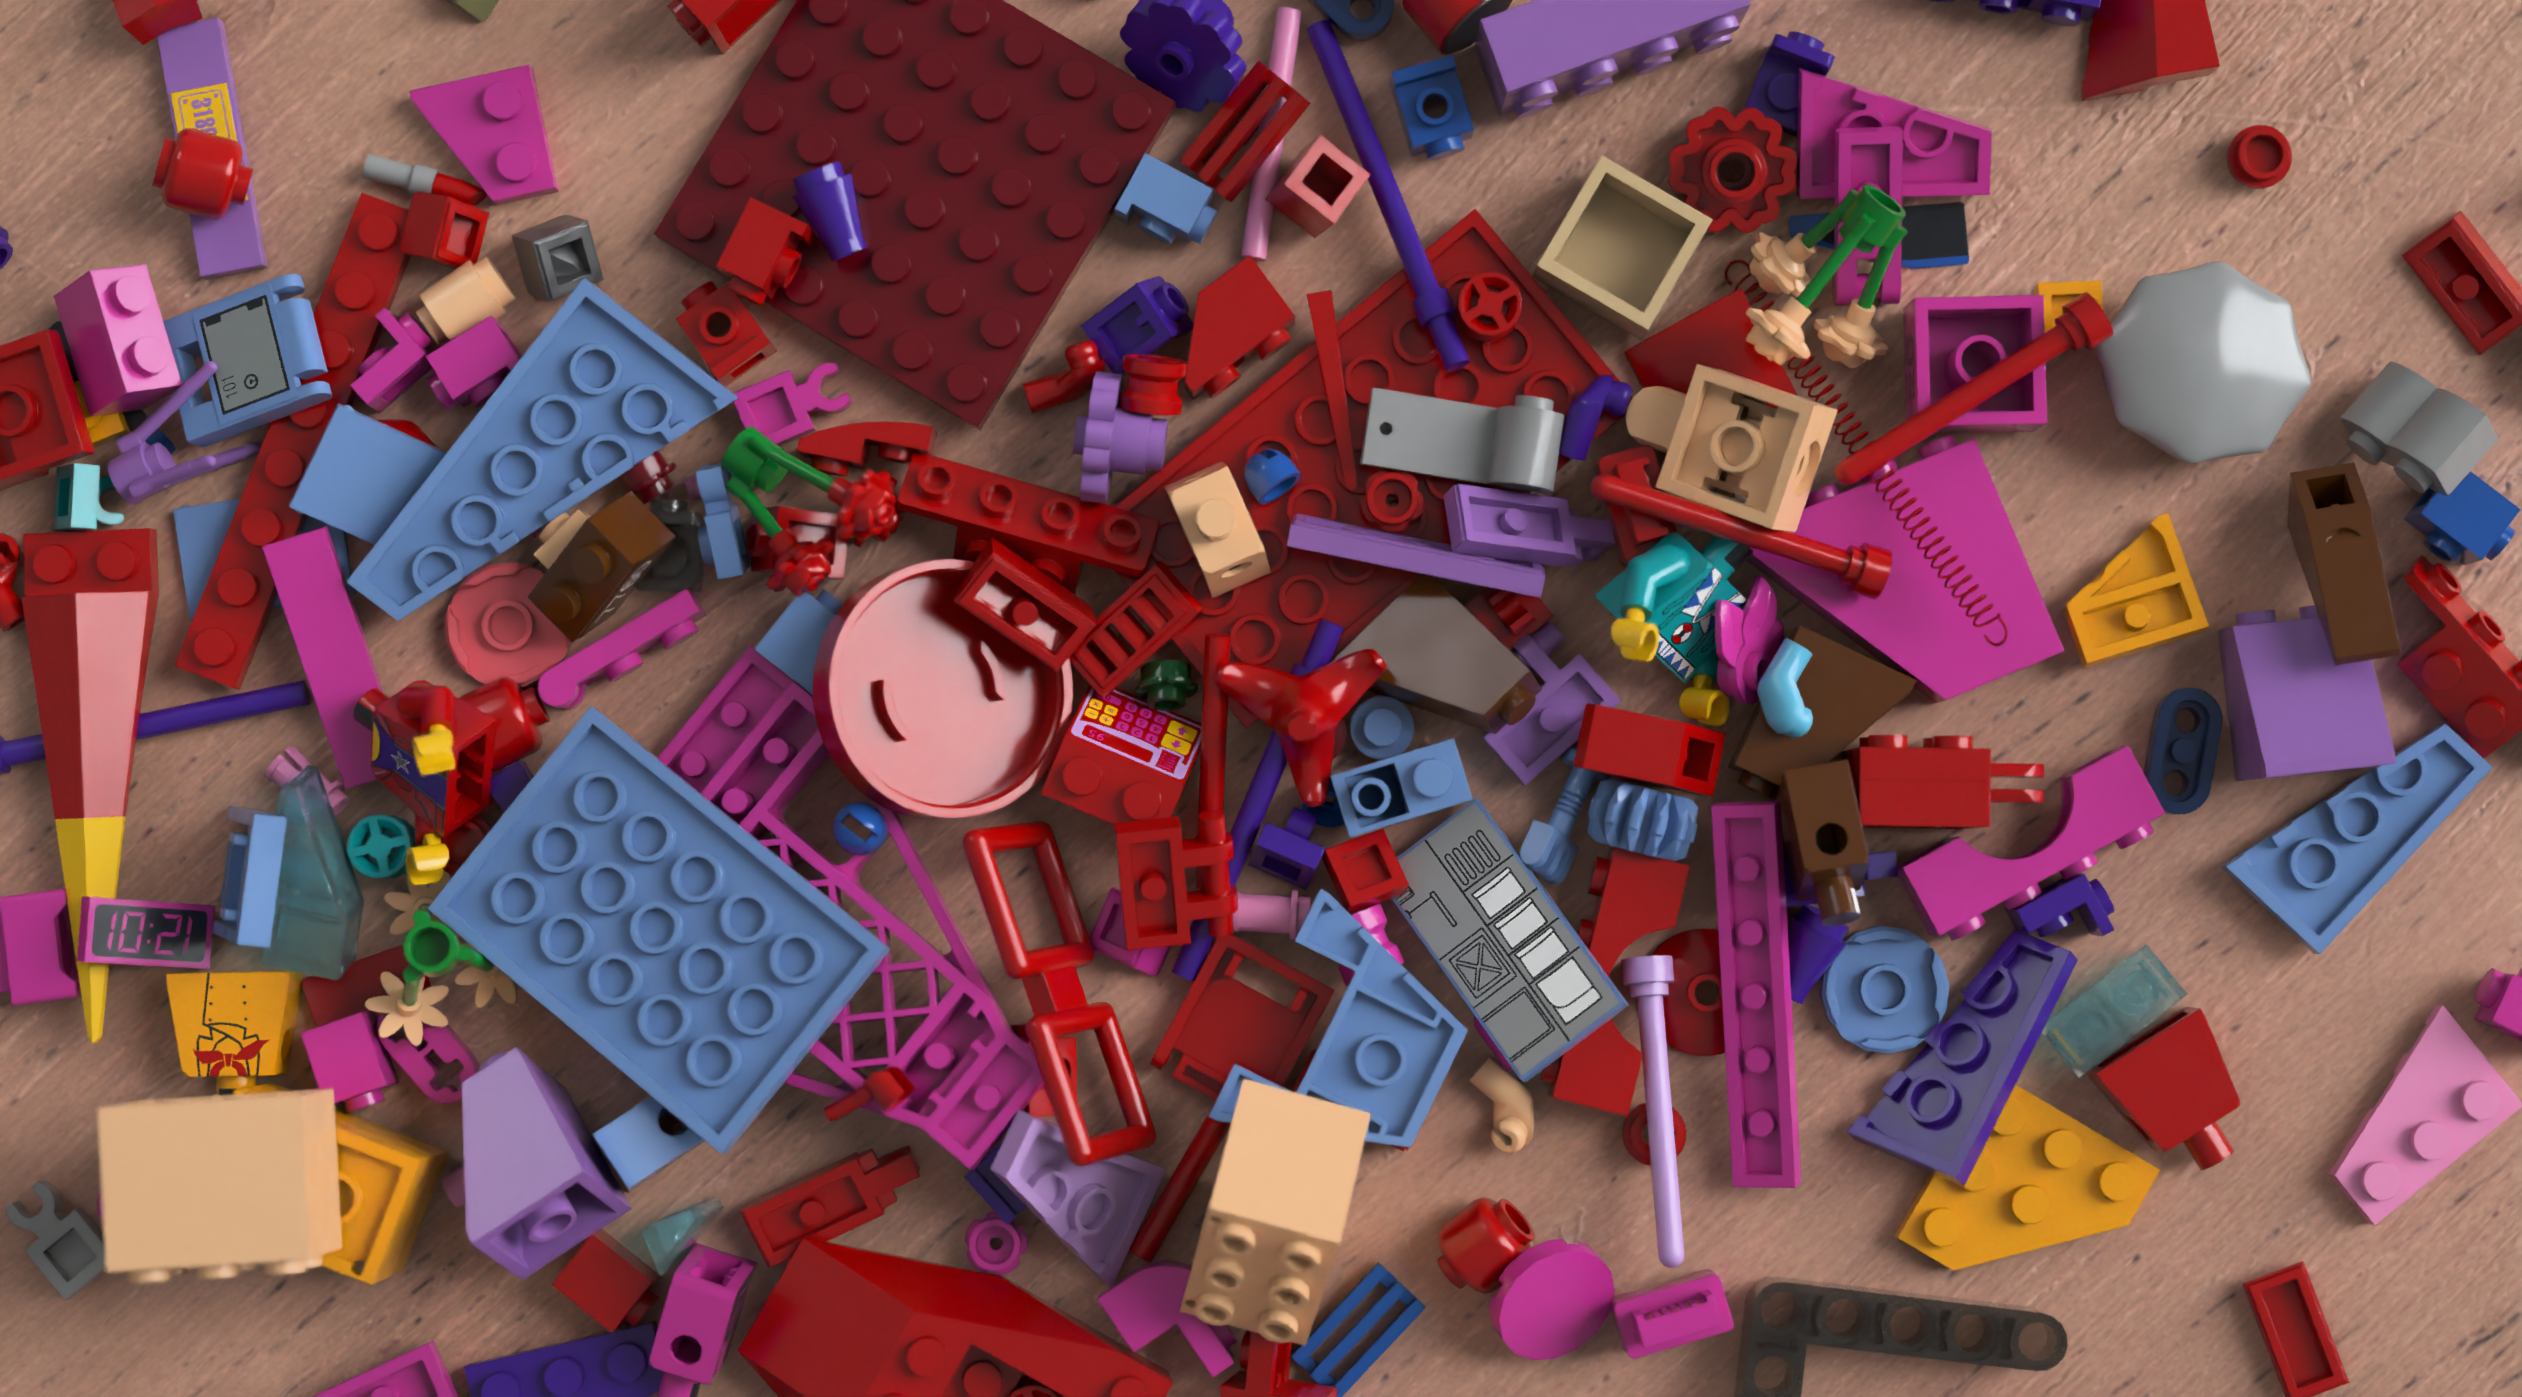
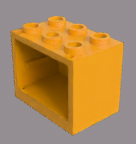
[233,1082,450,1285]

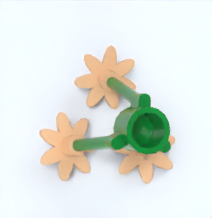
[365,871,518,1047]

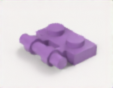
[1482,621,1622,786]

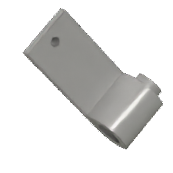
[1360,387,1564,493]

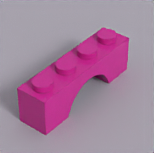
[1897,745,2165,941]

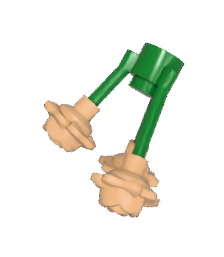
[1746,184,1908,369]

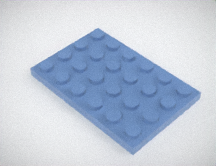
[427,706,891,1154]

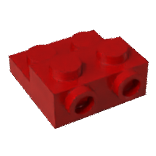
[0,329,95,491]

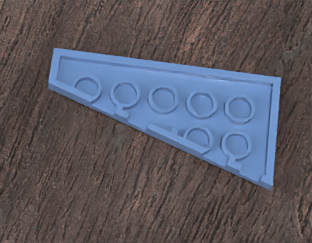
[346,277,738,621]

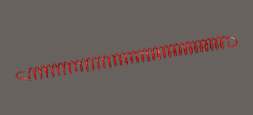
[1725,259,2008,646]

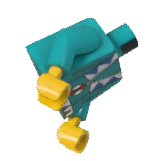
[1595,532,1753,726]

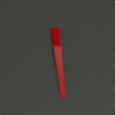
[1306,290,1358,491]

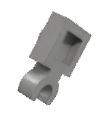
[6,1180,106,1300]

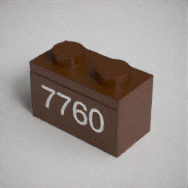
[527,491,676,642]

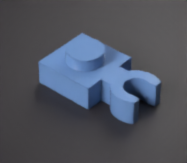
[696,462,751,580]

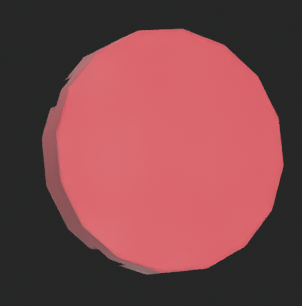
[444,562,572,688]

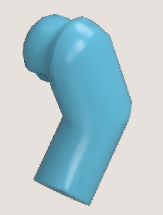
[1757,638,1813,738]

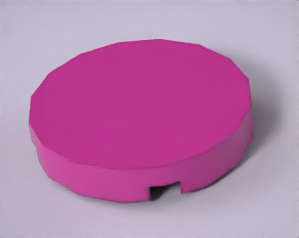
[1489,1239,1615,1360]

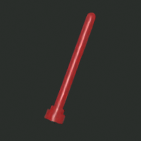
[1835,292,2113,485]
[1591,474,1892,600]

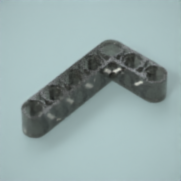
[1734,1277,2068,1397]

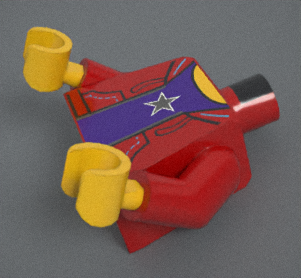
[353,680,496,885]

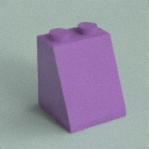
[2218,605,2396,781]
[462,1047,631,1280]

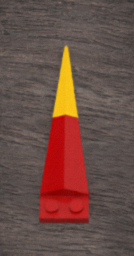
[21,528,159,1044]

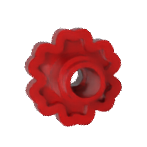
[1668,106,1797,233]

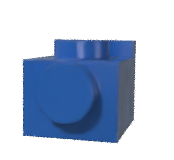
[1390,54,1474,160]

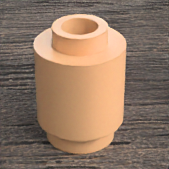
[416,256,516,343]

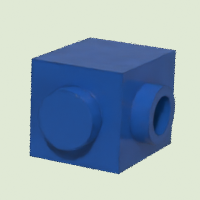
[2404,471,2521,565]

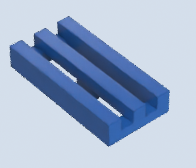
[1291,1262,1426,1397]

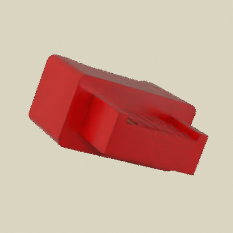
[1594,445,1677,567]

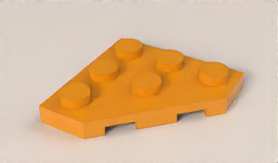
[1894,1084,2160,1271]

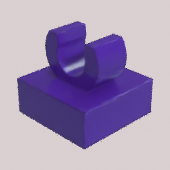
[1248,806,1325,890]

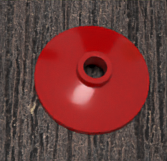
[1651,928,1725,1056]

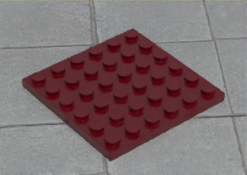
[654,0,1177,431]

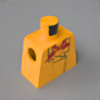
[166,970,304,1096]

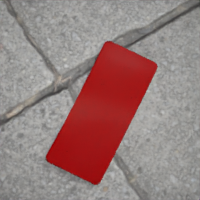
[301,944,431,1027]

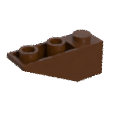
[2287,462,2401,665]

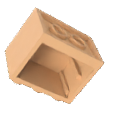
[1180,1079,1371,1346]
[97,1088,342,1283]

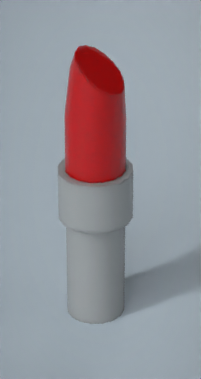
[363,153,487,206]

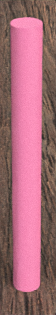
[1241,7,1302,261]

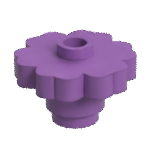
[1073,371,1168,504]

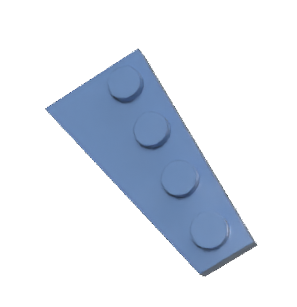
[2220,724,2493,954]

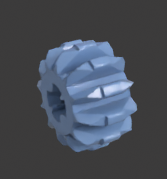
[1587,778,1699,861]

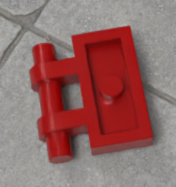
[1114,810,1238,951]

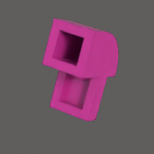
[1097,1261,1238,1377]

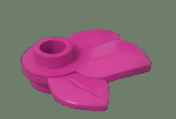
[1715,576,1784,704]

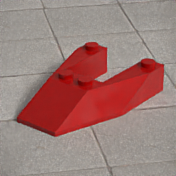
[738,1237,1173,1397]

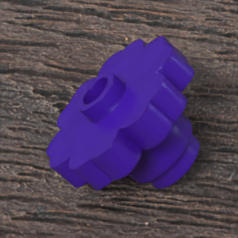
[1120,0,1246,112]

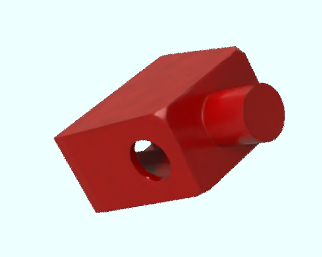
[2084,1007,2241,1170]

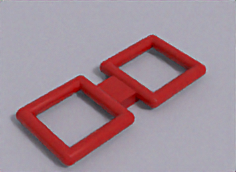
[962,821,1157,1166]

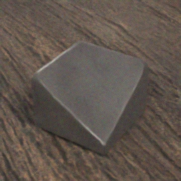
[511,215,604,302]

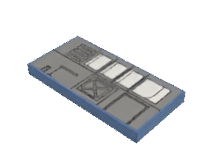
[1392,798,1629,1082]

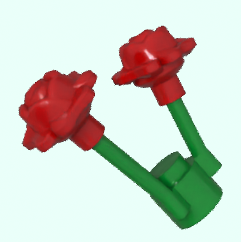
[721,426,904,597]

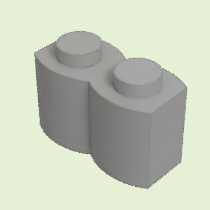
[2340,361,2499,496]

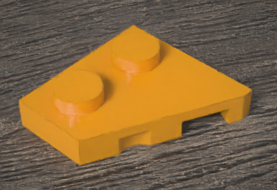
[2063,513,2209,669]

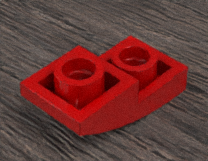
[797,421,937,477]

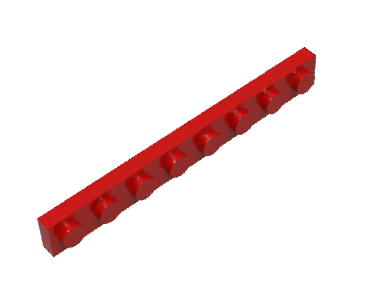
[175,193,411,690]

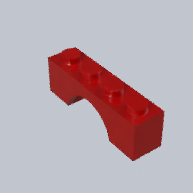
[1541,847,1690,1116]

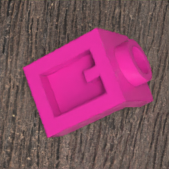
[350,307,434,413]

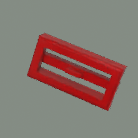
[1179,61,1311,203]

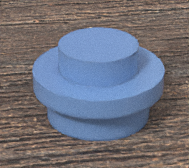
[1350,696,1414,760]

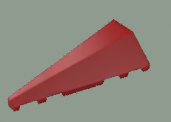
[2081,0,2220,101]

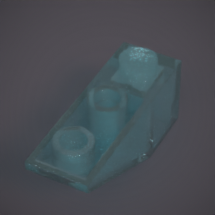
[262,765,364,981]

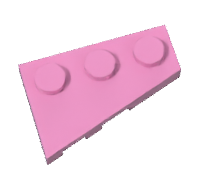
[2328,1004,2522,1225]

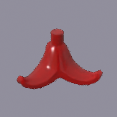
[1214,649,1387,807]

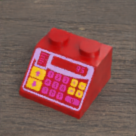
[1040,685,1202,825]

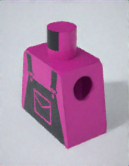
[649,1243,757,1397]

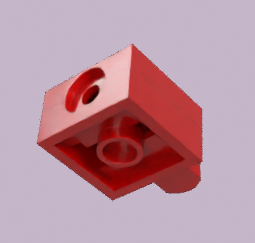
[1842,735,2044,829]

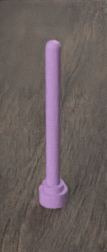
[1621,955,1684,1268]

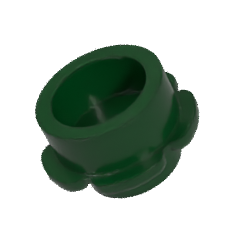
[1135,660,1198,711]

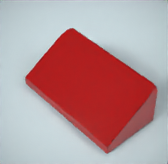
[2402,211,2522,356]
[954,538,1096,672]

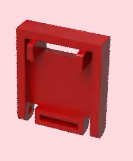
[1150,934,1335,1100]

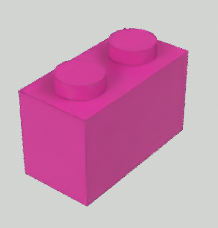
[54,264,182,417]

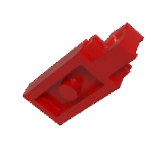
[740,1145,920,1268]

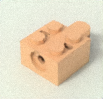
[1626,364,1838,532]

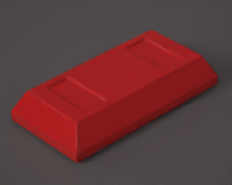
[2242,1261,2350,1397]

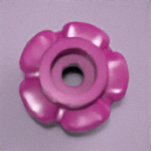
[965,1211,1028,1275]

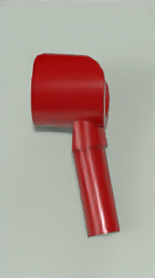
[824,1066,915,1121]

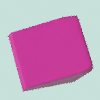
[1089,887,1171,976]

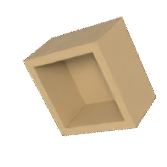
[1532,155,1713,340]

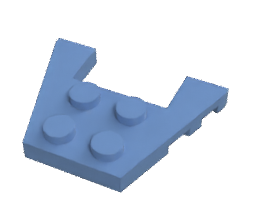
[1209,889,1468,1147]

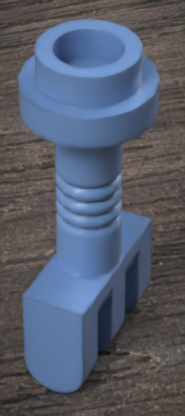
[1520,741,1610,885]

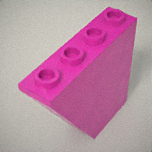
[1746,434,2064,703]

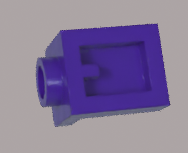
[1745,31,1835,137]
[1081,276,1194,376]
[2005,873,2114,937]

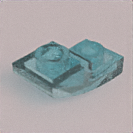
[2042,944,2187,1079]

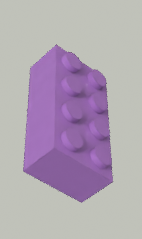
[1474,0,1751,119]

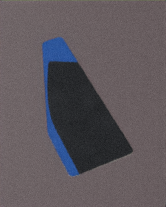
[1788,202,1969,269]

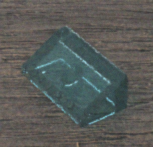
[642,1197,723,1276]

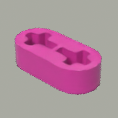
[376,1006,480,1104]

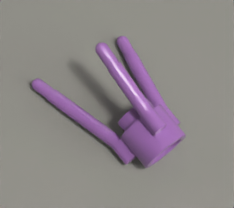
[107,361,261,505]

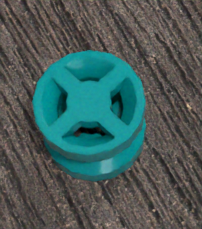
[347,814,419,878]

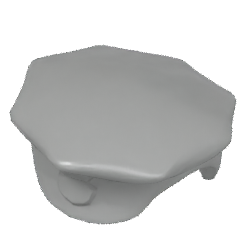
[2096,262,2311,464]

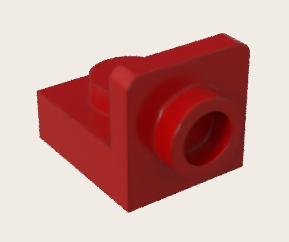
[745,506,848,580]

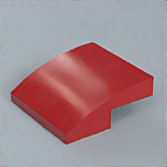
[1624,288,1798,408]

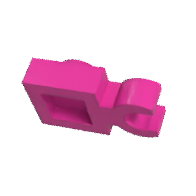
[733,363,853,446]

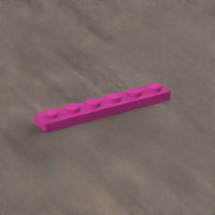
[1711,801,1802,1188]

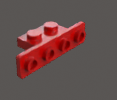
[897,452,1159,594]
[2397,555,2522,759]

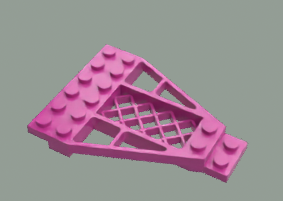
[657,645,1044,1170]

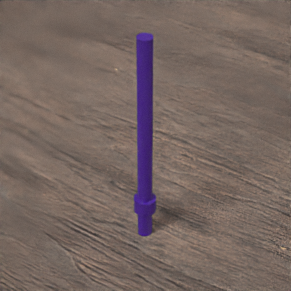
[1307,20,1470,371]
[1172,618,1344,981]
[0,680,310,775]

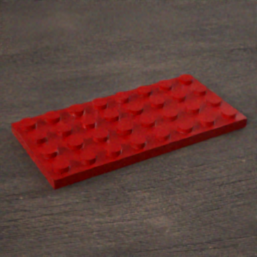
[1114,209,1633,730]

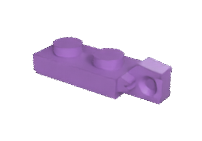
[1444,484,1615,567]

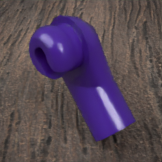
[1559,375,1633,460]

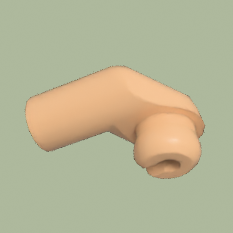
[1469,1057,1534,1154]

